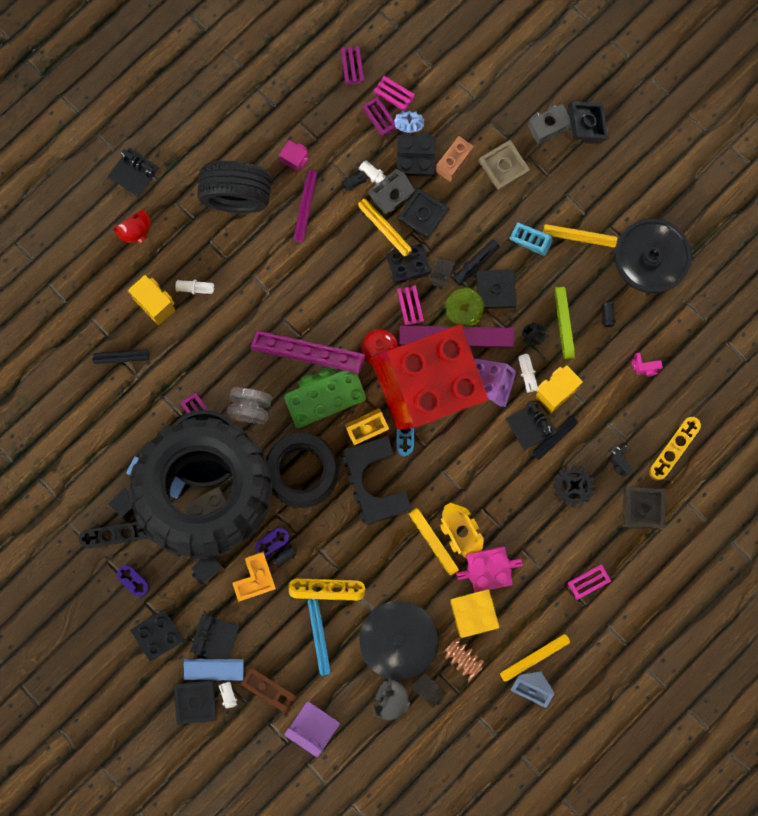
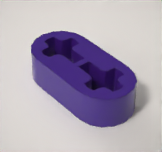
[255,528,289,557]
[117,565,149,597]

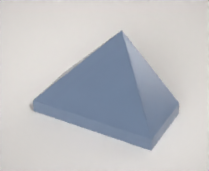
[511,672,554,708]

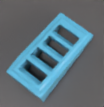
[509,223,553,256]

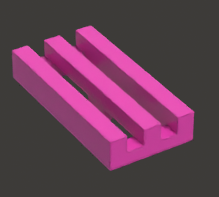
[374,76,415,111]
[397,285,424,326]
[567,564,611,600]

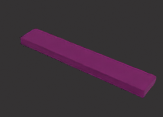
[399,326,514,348]
[251,331,365,374]

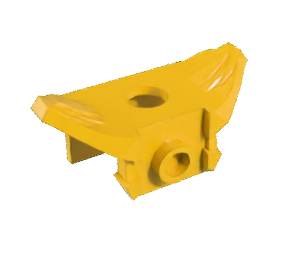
[440,503,484,559]

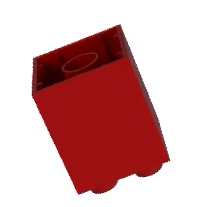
[370,324,489,429]

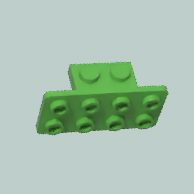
[284,367,366,428]

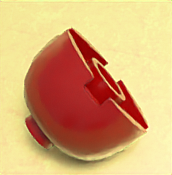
[112,208,151,244]
[361,329,398,367]

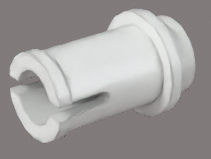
[219,682,238,709]

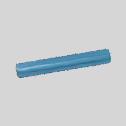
[308,599,330,676]

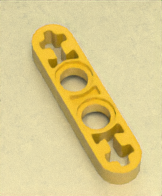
[649,417,701,481]
[409,508,459,576]
[289,579,365,600]

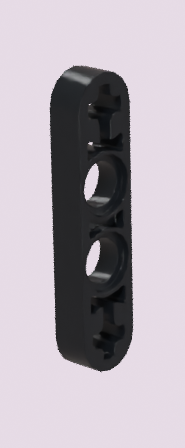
[79,522,149,548]

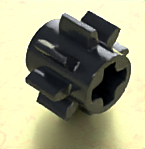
[522,322,546,347]

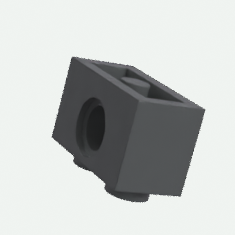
[528,104,571,145]
[368,169,415,213]

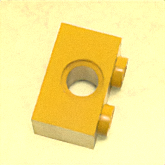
[345,408,389,445]

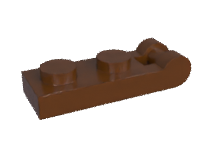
[240,668,298,714]

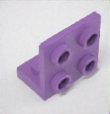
[474,359,517,407]
[284,702,340,758]

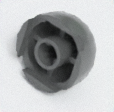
[373,679,409,720]

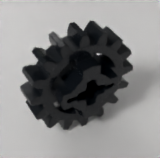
[553,465,596,508]

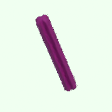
[294,170,317,242]

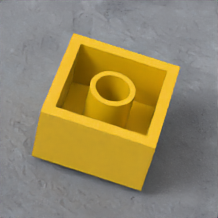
[128,275,175,326]
[535,365,583,414]
[450,589,499,639]

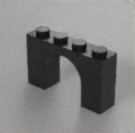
[341,436,412,526]

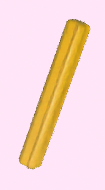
[358,199,412,256]
[543,224,617,247]
[500,634,570,682]

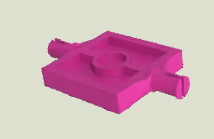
[456,546,523,593]

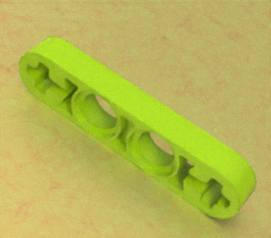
[554,287,575,359]

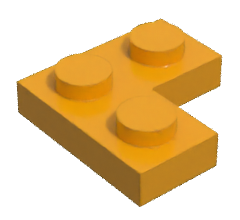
[232,551,276,602]

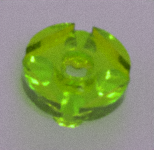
[445,288,484,327]

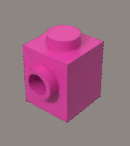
[279,140,309,172]

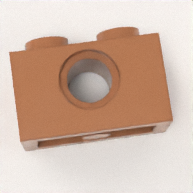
[436,136,474,182]

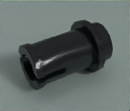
[342,171,367,191]
[601,302,616,328]
[271,545,297,568]

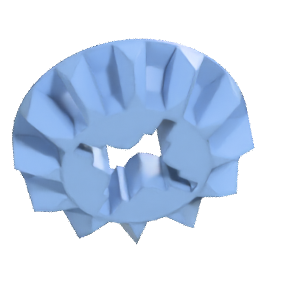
[394,111,424,132]

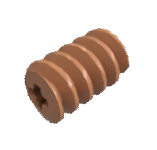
[441,637,484,682]

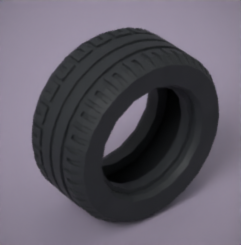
[197,161,271,213]
[266,432,339,508]

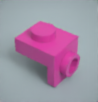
[631,353,662,376]

